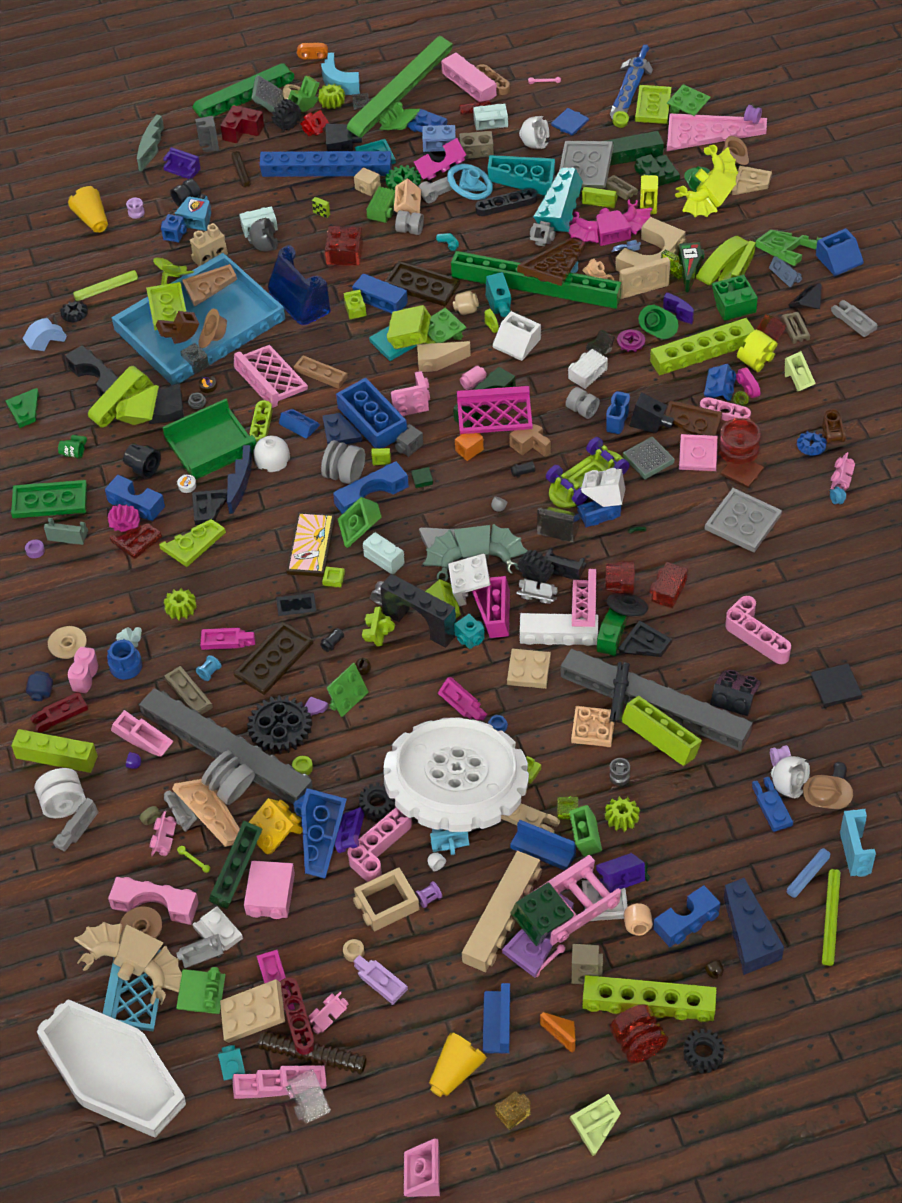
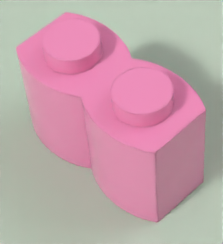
[68,647,98,693]

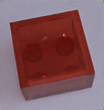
[325,226,363,265]

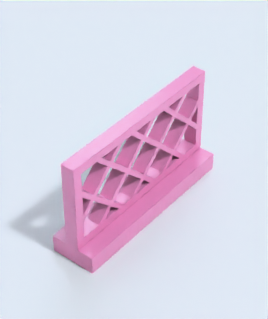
[234,345,308,408]

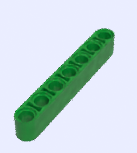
[193,63,295,118]

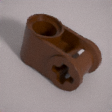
[822,409,846,444]

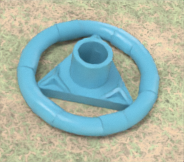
[447,164,493,200]

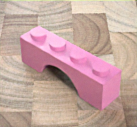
[108,877,199,925]

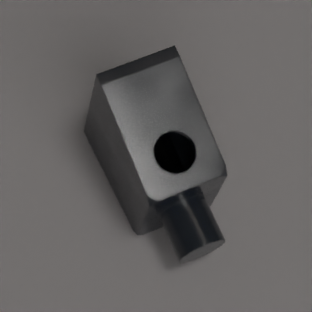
[326,123,362,151]
[629,392,674,433]

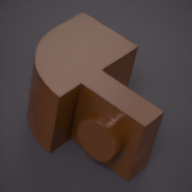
[156,311,199,344]

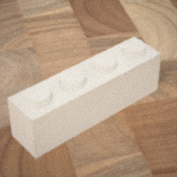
[520,613,598,646]

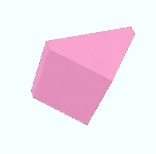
[404,1138,440,1197]

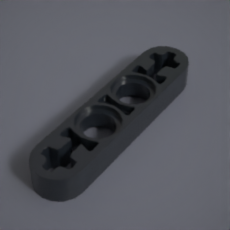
[475,188,537,216]

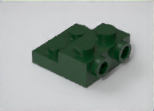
[634,154,680,186]

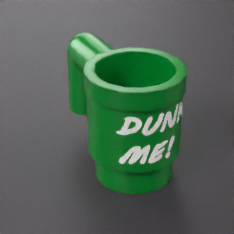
[58,435,88,459]

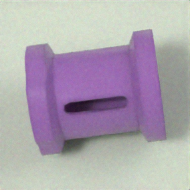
[415,881,443,908]

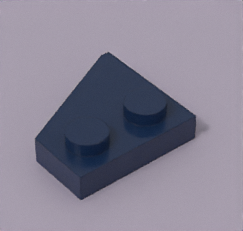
[323,413,362,445]

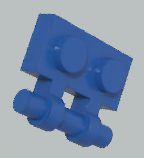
[407,109,447,134]

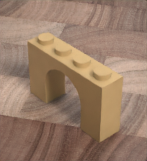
[616,217,686,272]

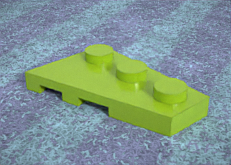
[159,519,226,567]

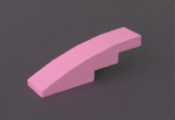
[232,1066,327,1099]

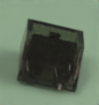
[537,506,580,542]

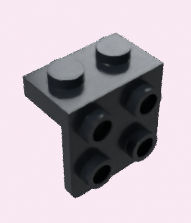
[710,670,761,716]

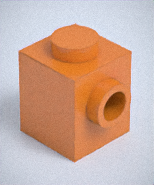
[455,433,484,461]

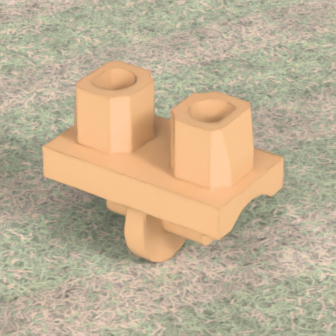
[583,259,614,280]

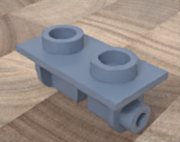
[769,256,802,288]

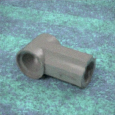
[418,177,453,203]

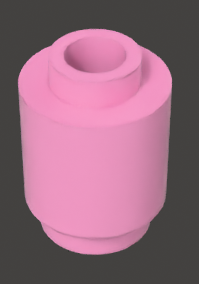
[460,366,487,390]

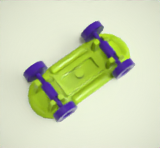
[546,437,630,508]

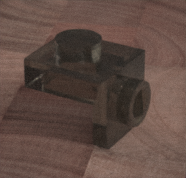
[586,330,615,356]
[180,343,209,374]

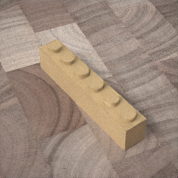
[462,851,542,972]

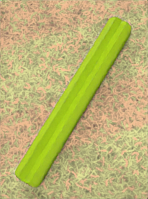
[73,270,138,301]

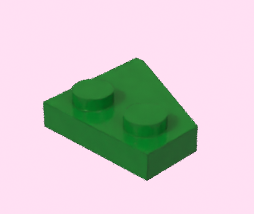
[5,388,39,428]

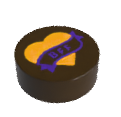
[199,376,217,393]

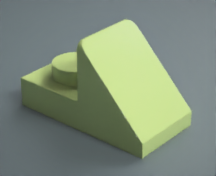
[785,351,816,392]

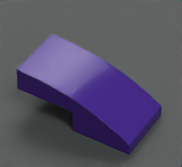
[663,292,694,324]

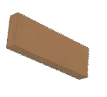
[294,355,348,389]

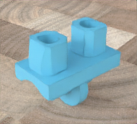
[430,828,469,855]

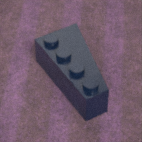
[724,878,784,975]

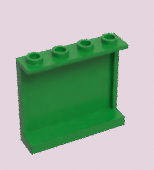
[162,399,257,480]

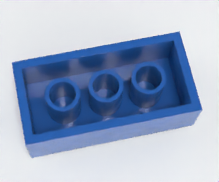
[336,378,407,449]

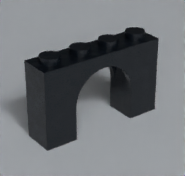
[380,574,456,648]

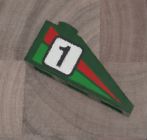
[679,242,705,292]

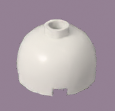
[519,116,549,149]
[254,436,290,472]
[771,756,810,799]

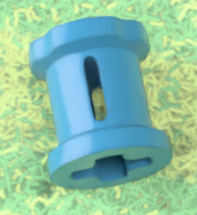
[196,655,222,681]

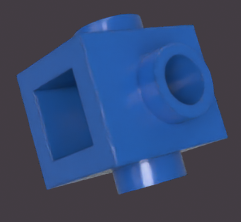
[161,214,187,243]

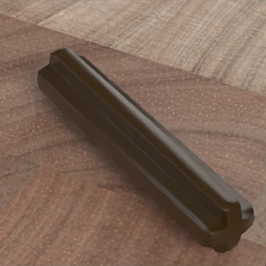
[231,151,251,187]

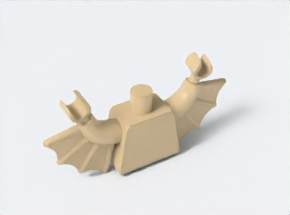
[74,922,182,1005]

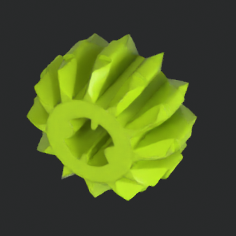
[318,83,345,109]
[164,588,197,621]
[605,796,640,832]

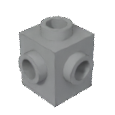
[530,221,555,246]

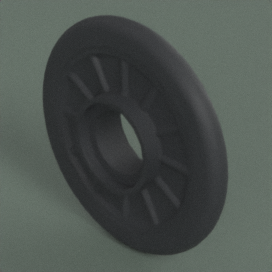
[607,593,648,616]

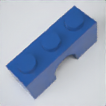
[105,475,165,521]
[654,885,720,947]

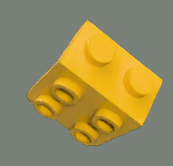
[249,798,303,855]

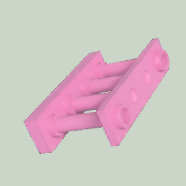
[529,855,621,946]

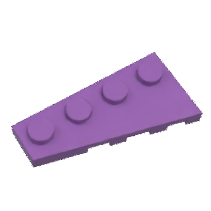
[502,894,574,978]

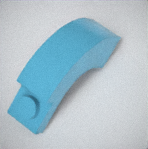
[321,53,360,95]

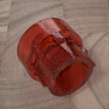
[606,561,634,594]

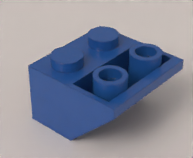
[816,228,864,276]

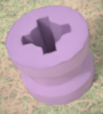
[126,198,145,219]
[770,745,791,767]

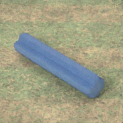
[787,848,830,898]

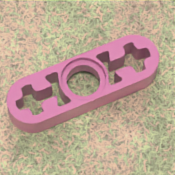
[700,397,751,425]

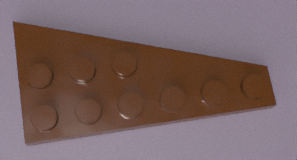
[517,238,585,286]

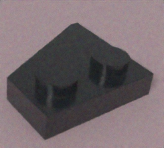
[192,489,227,525]

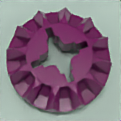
[617,329,645,352]

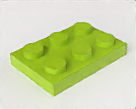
[635,85,671,124]
[146,282,186,330]

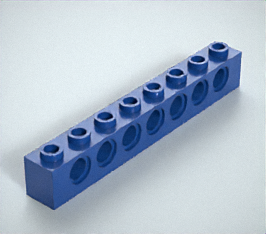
[260,151,392,177]

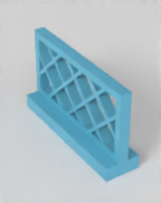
[103,950,161,1032]

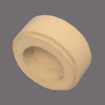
[343,939,365,962]

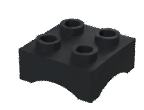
[148,384,184,424]

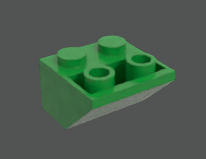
[712,275,758,321]

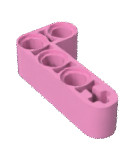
[725,596,791,664]
[348,808,413,882]

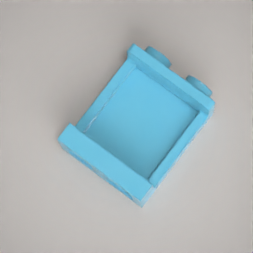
[840,809,876,877]

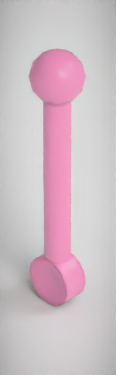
[528,77,561,84]
[536,945,565,977]

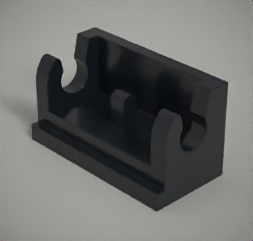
[545,548,586,580]

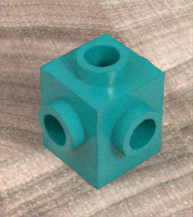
[454,614,485,649]

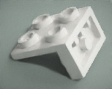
[448,554,490,606]

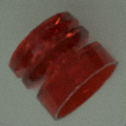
[610,1004,668,1063]

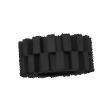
[271,99,302,131]
[517,550,554,585]
[359,782,396,822]
[683,1029,724,1073]

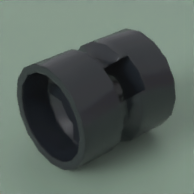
[170,178,201,207]

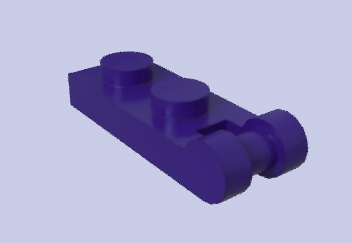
[335,808,364,853]

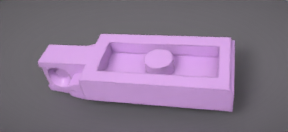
[353,955,408,1005]

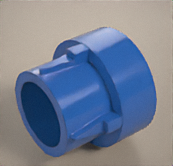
[107,639,142,680]

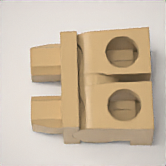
[190,223,228,266]

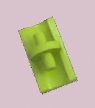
[362,607,395,647]

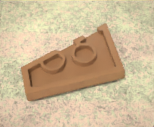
[182,264,237,307]

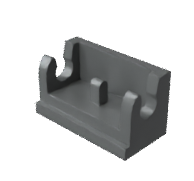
[195,116,219,152]

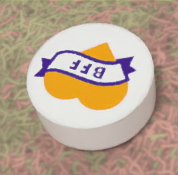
[177,475,196,493]

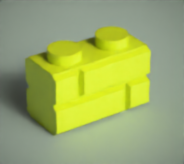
[640,175,658,214]

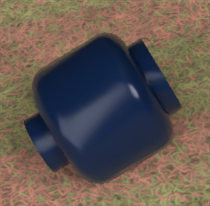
[26,671,53,702]

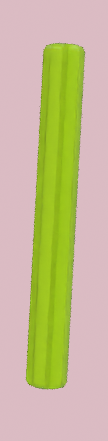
[822,869,841,966]

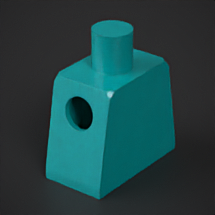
[485,272,511,317]

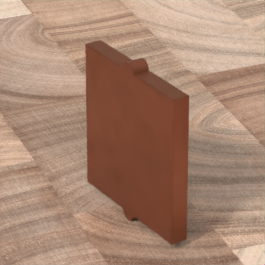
[721,454,764,488]

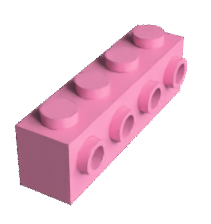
[441,53,497,104]

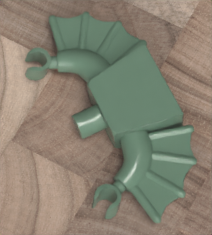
[423,524,528,582]

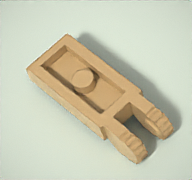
[501,803,560,833]

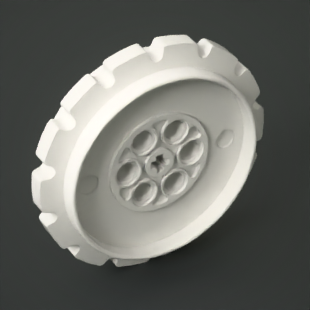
[384,718,529,832]

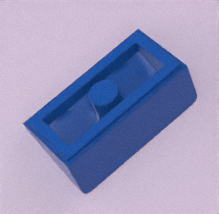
[279,409,320,438]

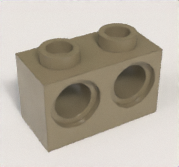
[459,131,494,159]
[572,944,603,984]

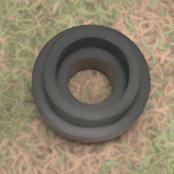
[188,393,206,409]

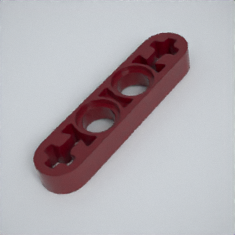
[280,977,315,1055]

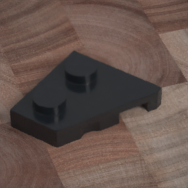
[618,620,672,657]

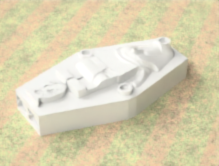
[37,999,186,1138]

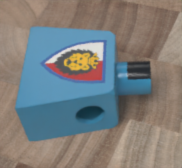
[175,194,211,231]

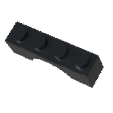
[65,345,118,397]

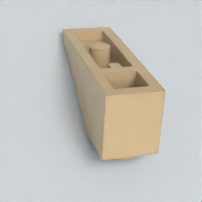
[417,341,471,372]

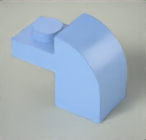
[23,318,67,351]

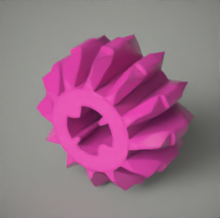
[108,504,140,533]

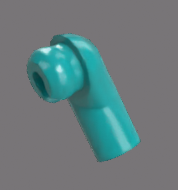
[436,233,459,251]

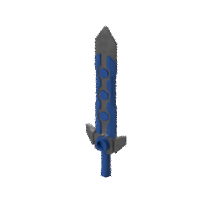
[610,45,653,119]

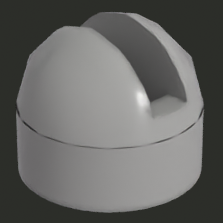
[491,496,508,512]

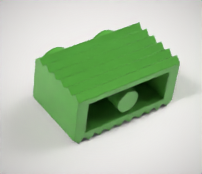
[366,186,395,223]
[569,805,602,857]

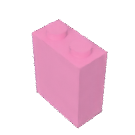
[244,861,295,919]

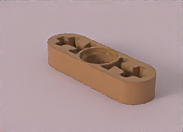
[476,64,510,95]

